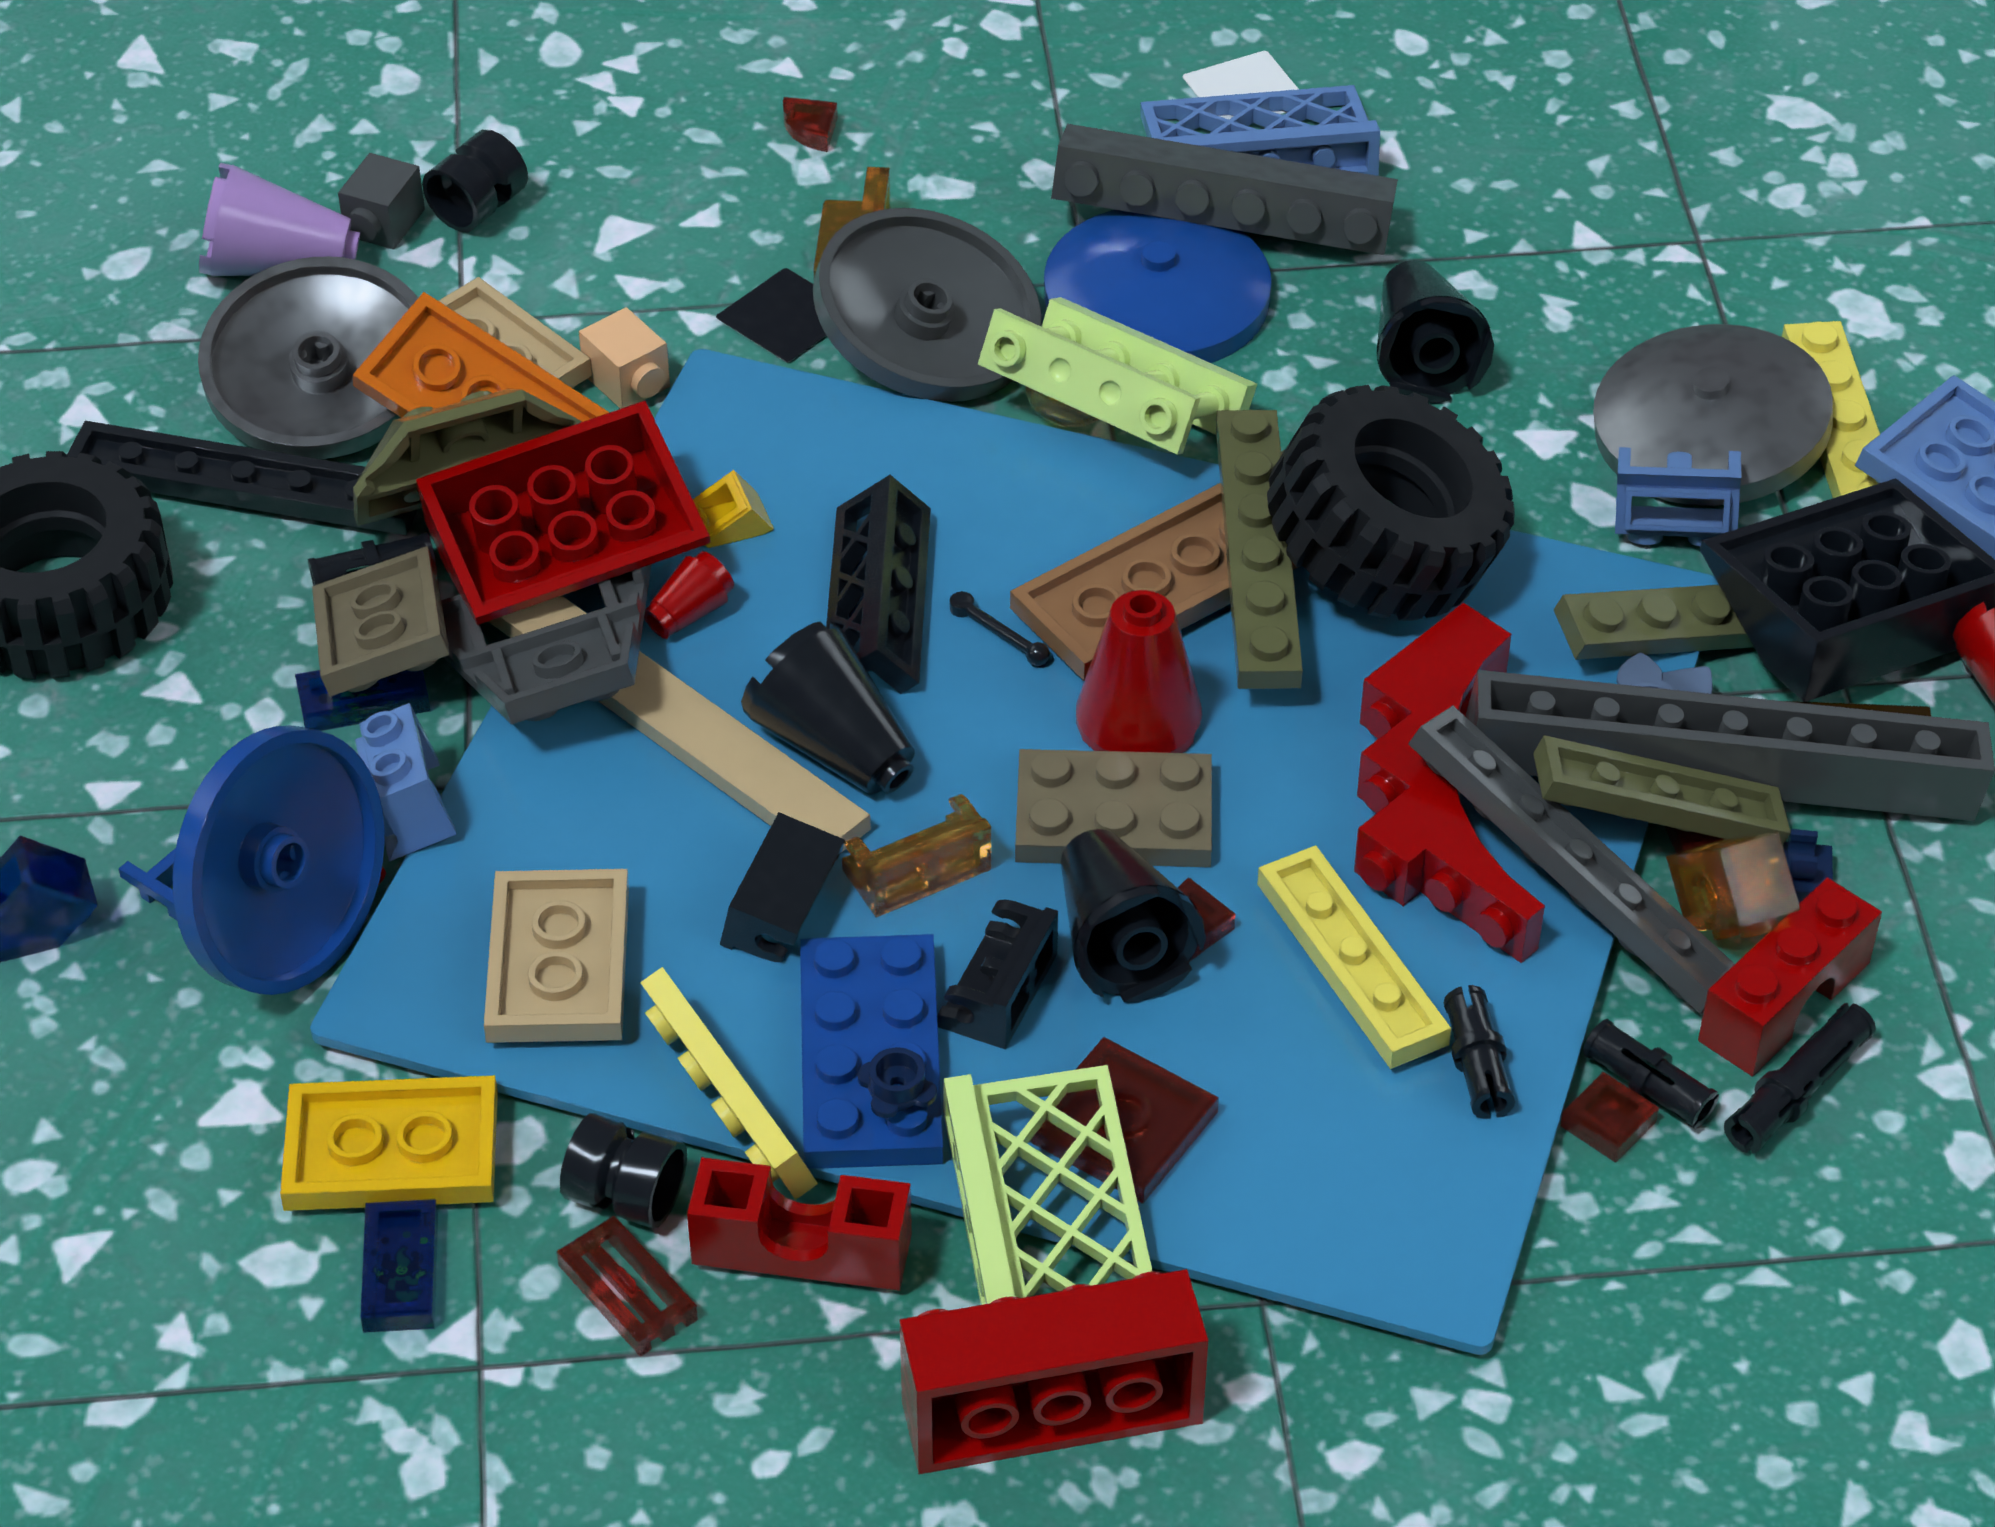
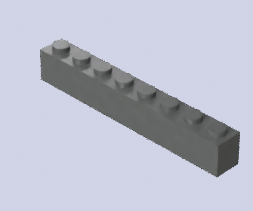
[1465,670,1995,821]

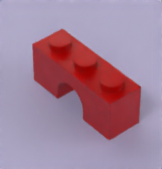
[1698,877,1882,1077]
[687,1157,912,1291]

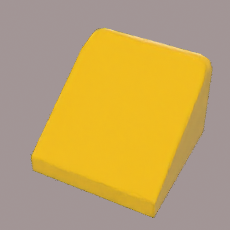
[693,470,774,548]

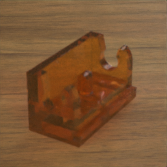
[842,794,991,918]

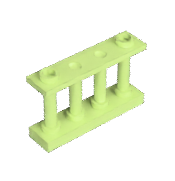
[978,297,1257,455]

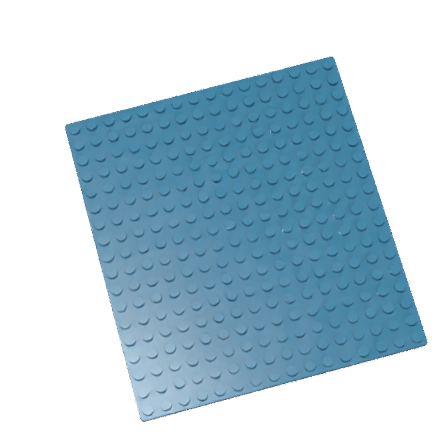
[310,349,1719,1355]

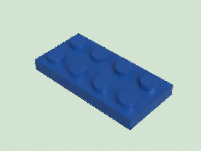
[800,934,943,1169]

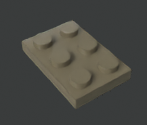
[312,546,449,697]
[1015,749,1212,867]

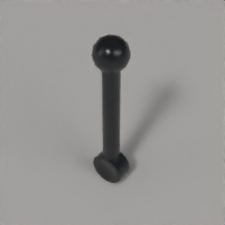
[949,591,1050,667]

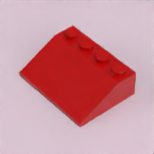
[416,401,711,625]

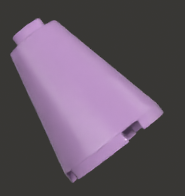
[199,163,360,276]

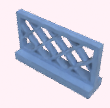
[1140,85,1380,176]

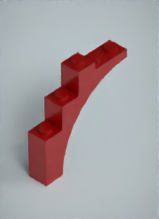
[1354,602,1545,963]

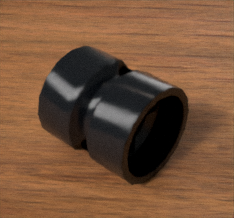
[422,129,528,232]
[560,1113,687,1228]

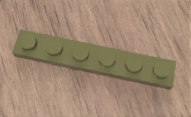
[1216,410,1303,689]

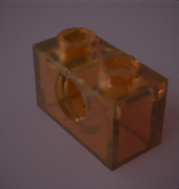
[1666,832,1800,940]

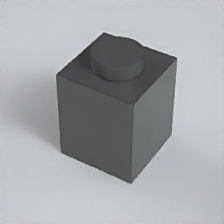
[338,153,425,249]

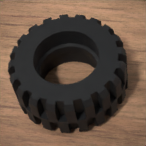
[1267,385,1515,621]
[0,451,173,679]

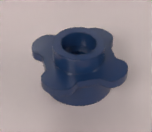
[858,1047,937,1118]

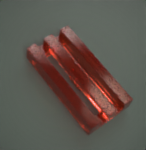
[557,1216,698,1357]

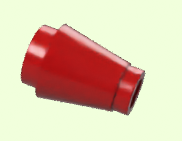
[644,551,734,639]

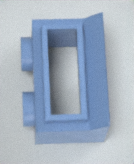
[1615,447,1741,547]
[355,703,456,862]

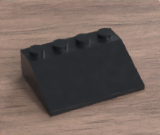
[1700,478,1995,702]

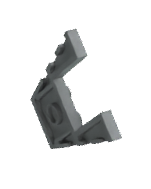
[441,564,652,725]

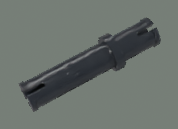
[1724,1003,1876,1154]

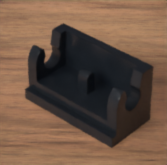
[720,812,845,962]
[937,899,1058,1050]

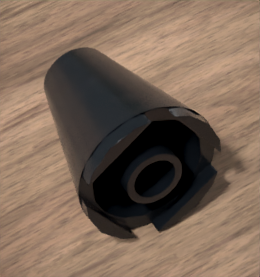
[1377,260,1494,403]
[741,621,915,794]
[1061,829,1206,1002]

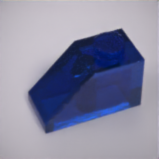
[0,836,98,963]

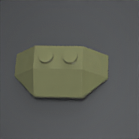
[353,389,582,526]

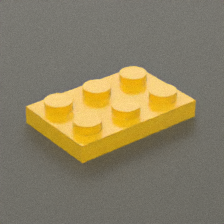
[280,1075,498,1211]

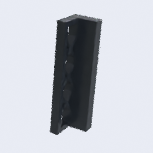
[826,474,931,694]

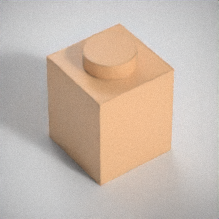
[579,307,670,409]

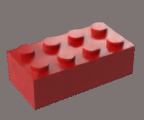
[899,1269,1208,1475]

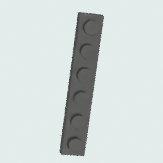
[1408,706,1735,1013]

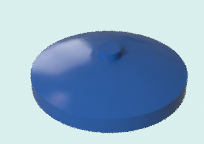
[1044,210,1271,363]
[173,725,385,995]

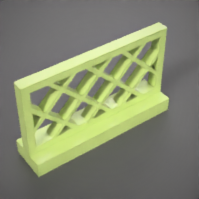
[943,1065,1153,1305]

